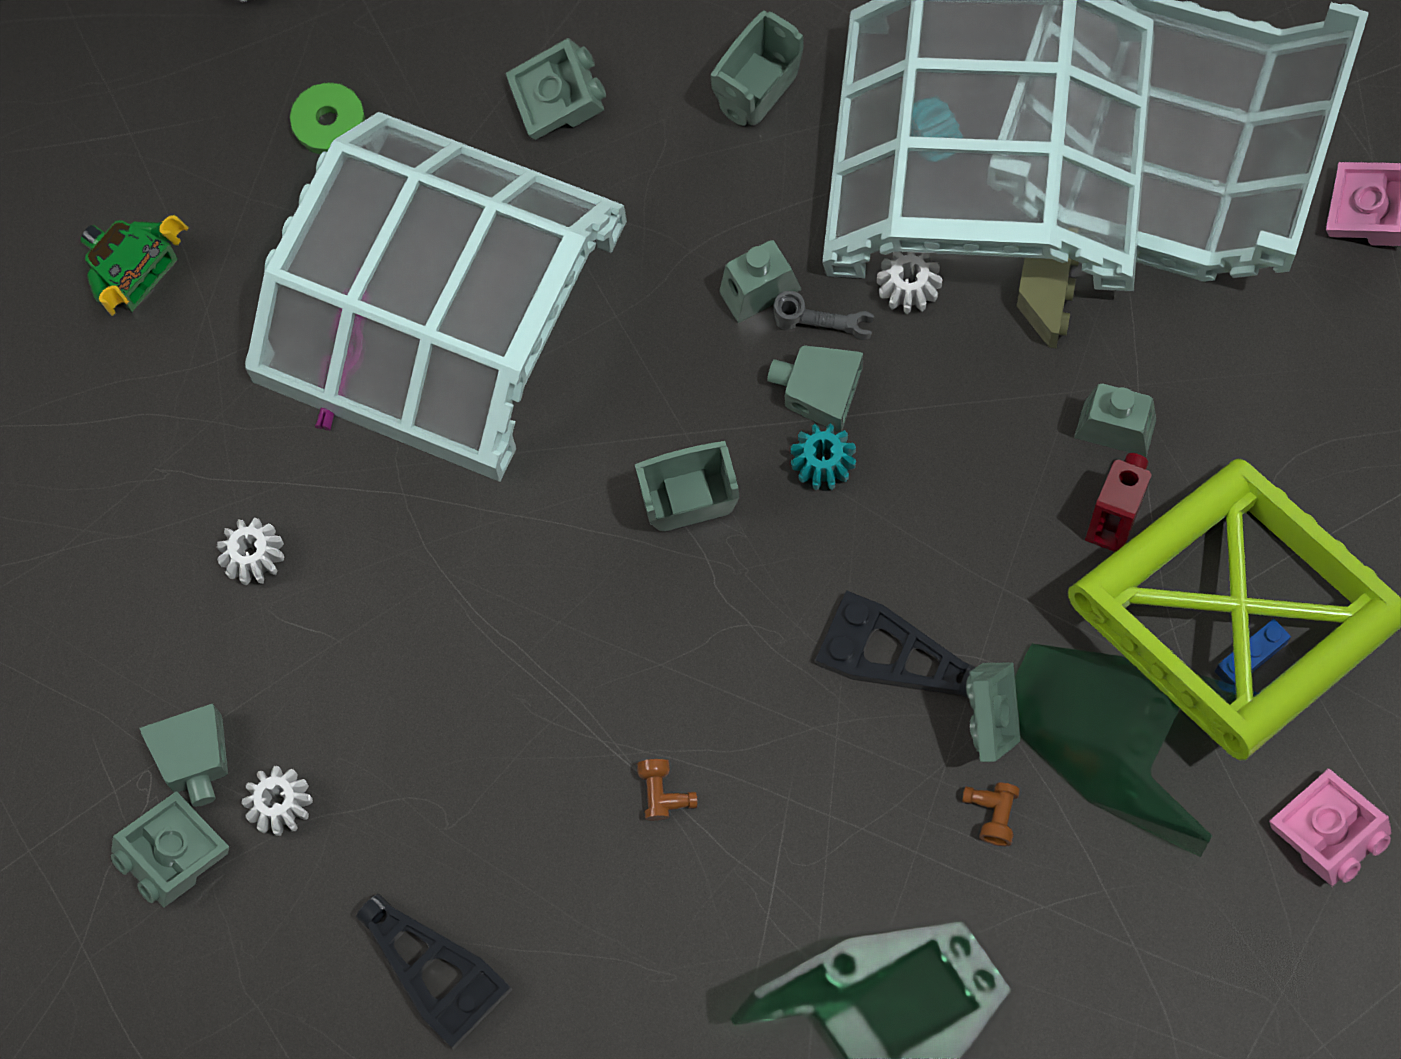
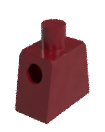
[1085,453,1152,552]

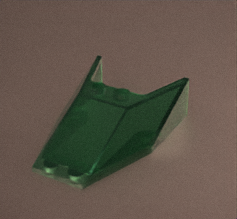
[1015,643,1259,857]
[730,921,1011,1059]

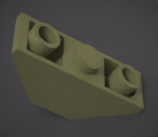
[1017,227,1079,348]

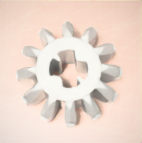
[877,252,942,314]
[217,517,284,585]
[242,766,312,836]

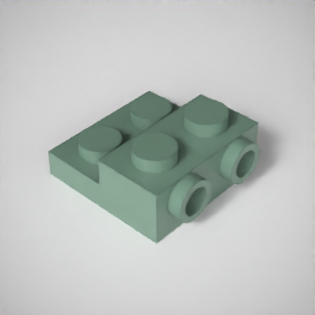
[506,38,606,140]
[966,662,1020,761]
[111,791,229,907]

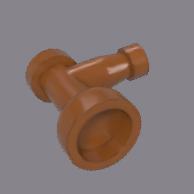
[637,759,697,821]
[963,783,1020,846]

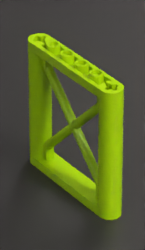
[1068,459,1401,760]

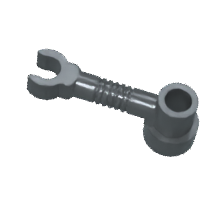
[773,291,874,340]

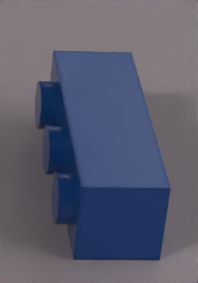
[1215,619,1291,690]

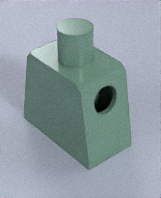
[719,240,801,323]
[767,346,863,432]
[1074,384,1156,457]
[140,703,228,807]

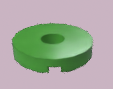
[290,83,365,154]

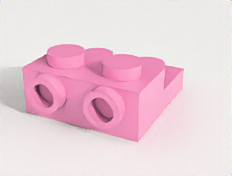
[1326,162,1401,246]
[1270,768,1392,887]

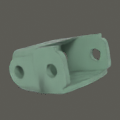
[711,10,803,126]
[635,441,739,532]

